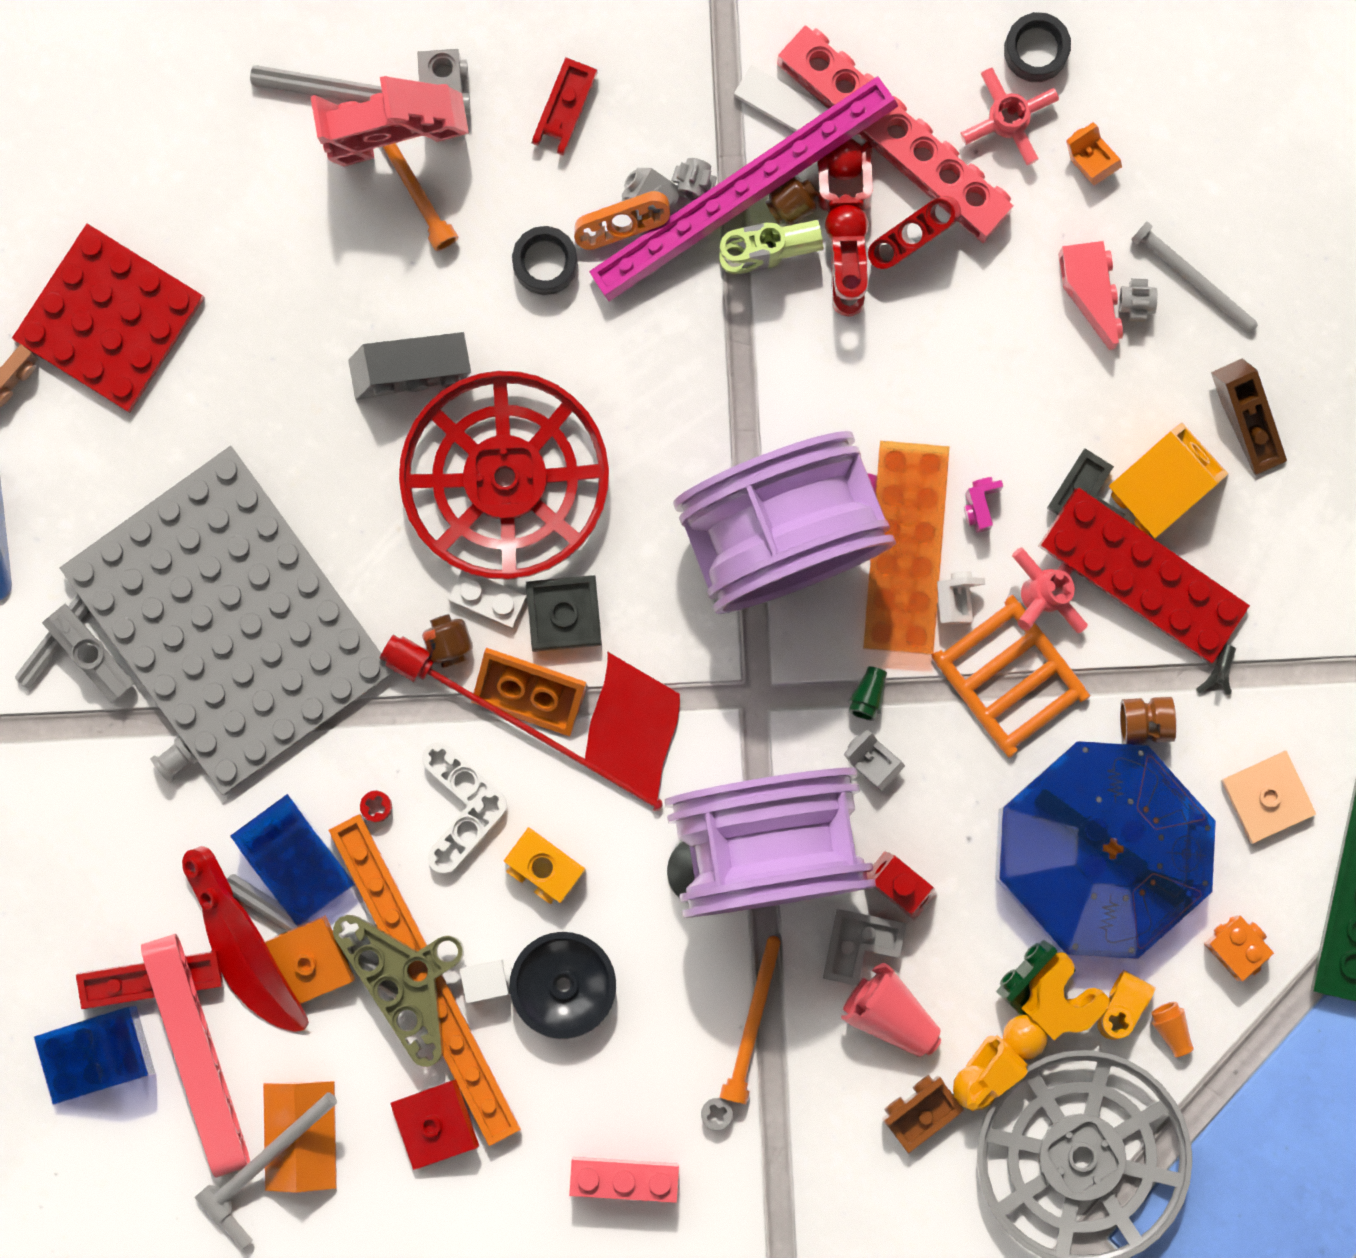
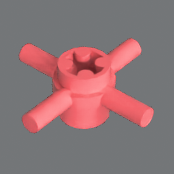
[960,67,1059,165]
[1012,547,1088,633]

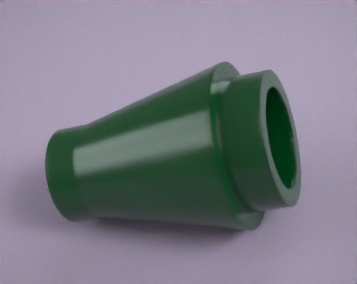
[848,666,887,721]

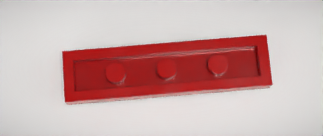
[76,950,223,1009]

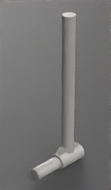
[194,1092,337,1250]

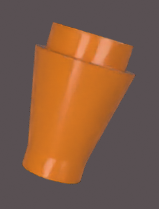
[1151,1002,1194,1057]

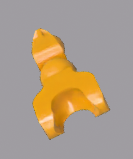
[953,952,1109,1111]

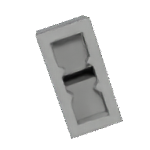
[417,49,471,114]

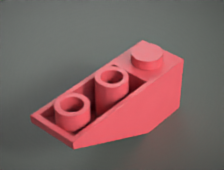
[1058,241,1123,350]

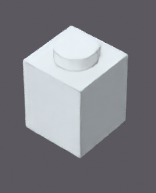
[459,959,512,1003]

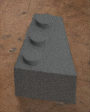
[348,332,471,400]

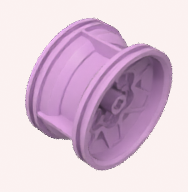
[673,431,896,614]
[664,768,876,918]

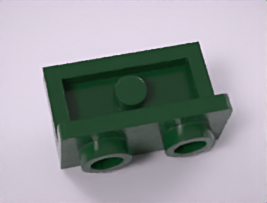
[996,940,1076,1015]

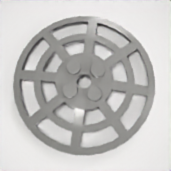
[977,1050,1192,1258]

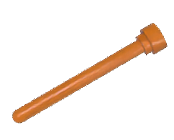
[383,143,459,251]
[719,936,781,1105]

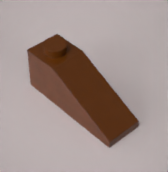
[1211,358,1287,475]

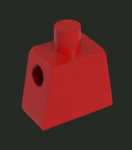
[866,851,937,921]

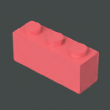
[569,1157,679,1203]

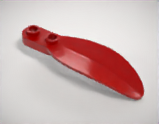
[182,846,309,1032]

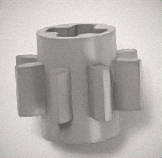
[671,158,717,200]
[1119,278,1158,322]

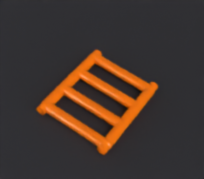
[931,595,1091,758]

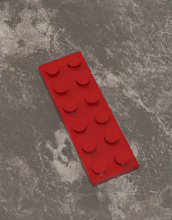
[1038,488,1250,664]

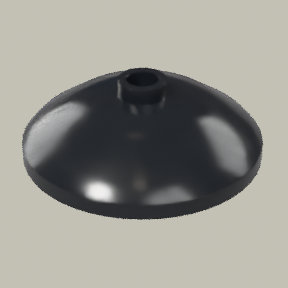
[510,932,616,1039]

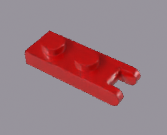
[531,57,598,156]

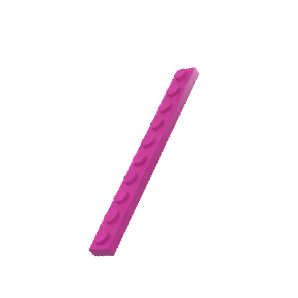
[589,76,898,302]

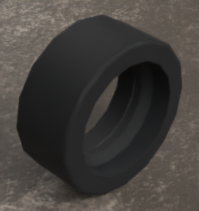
[1004,12,1071,82]
[512,226,578,295]

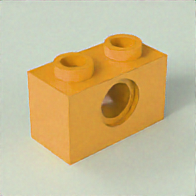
[503,827,586,904]

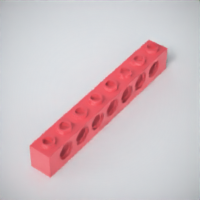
[777,25,1014,243]

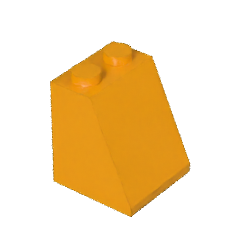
[1109,422,1228,538]

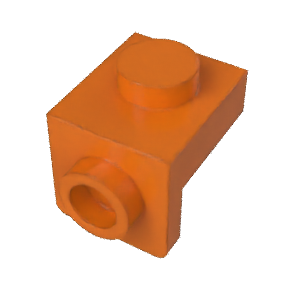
[1066,122,1122,186]

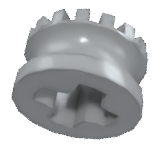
[701,1098,733,1130]

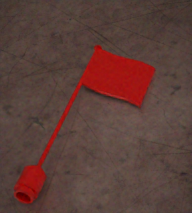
[379,634,680,811]

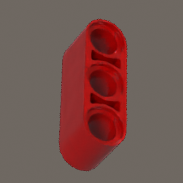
[868,196,961,269]

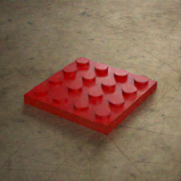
[11,223,205,413]

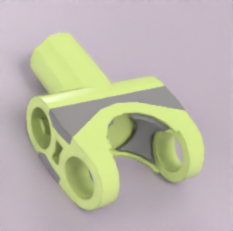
[719,220,824,274]

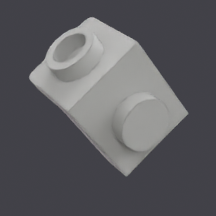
[621,167,680,213]
[844,730,905,792]

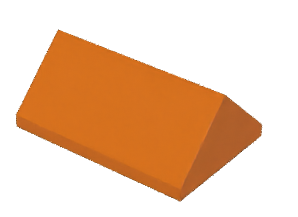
[471,647,588,737]
[263,1081,337,1193]

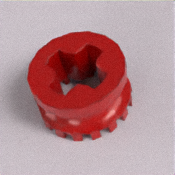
[360,790,393,822]

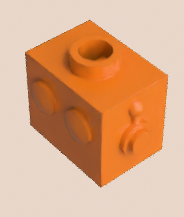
[1204,916,1274,981]

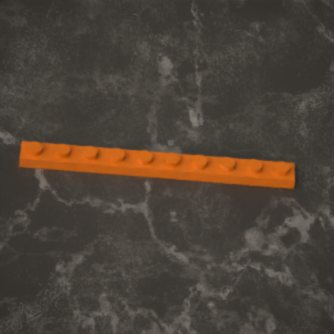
[328,814,521,1146]

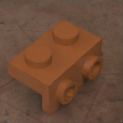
[882,1075,964,1154]

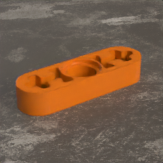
[574,191,670,250]

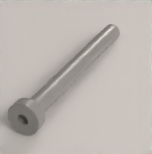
[1131,221,1258,332]

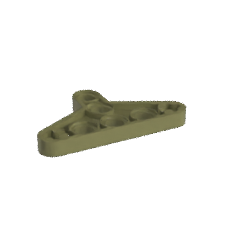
[333,915,464,1067]

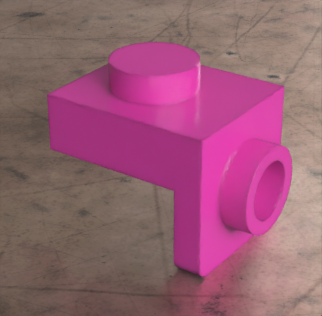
[964,477,1004,533]

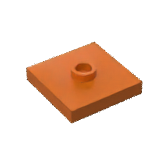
[265,915,355,1004]

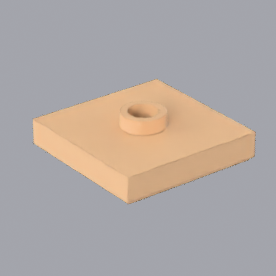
[1221,750,1316,844]

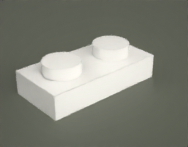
[448,571,527,629]

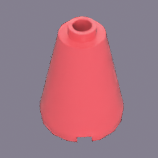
[841,963,941,1057]

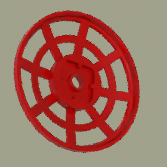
[399,371,609,580]

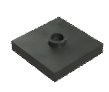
[526,575,602,652]

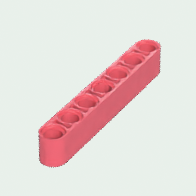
[141,934,250,1178]

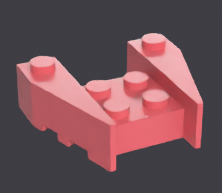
[310,76,469,167]

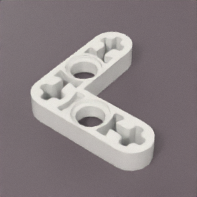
[422,742,507,874]

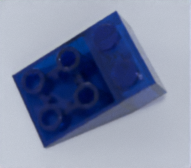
[230,794,355,926]
[34,1005,156,1105]

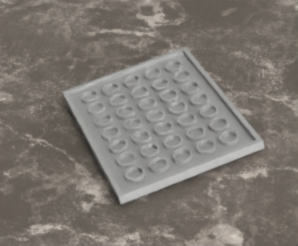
[59,445,395,795]

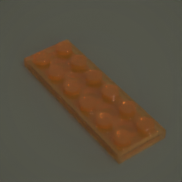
[863,440,950,655]

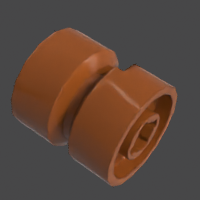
[1120,697,1176,745]

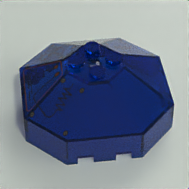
[995,741,1216,959]

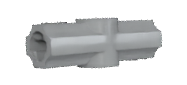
[42,603,135,703]

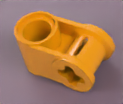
[1097,970,1156,1040]

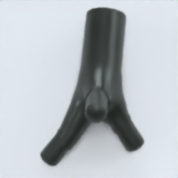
[1196,644,1236,695]

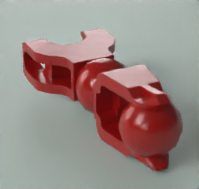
[817,138,873,317]

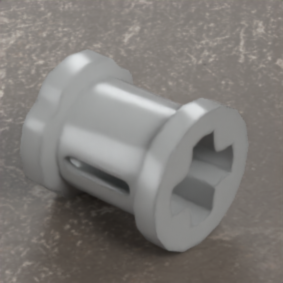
[150,737,197,783]

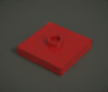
[390,1079,480,1170]

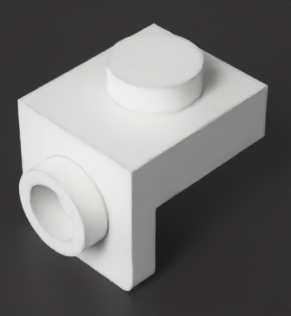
[937,571,985,624]

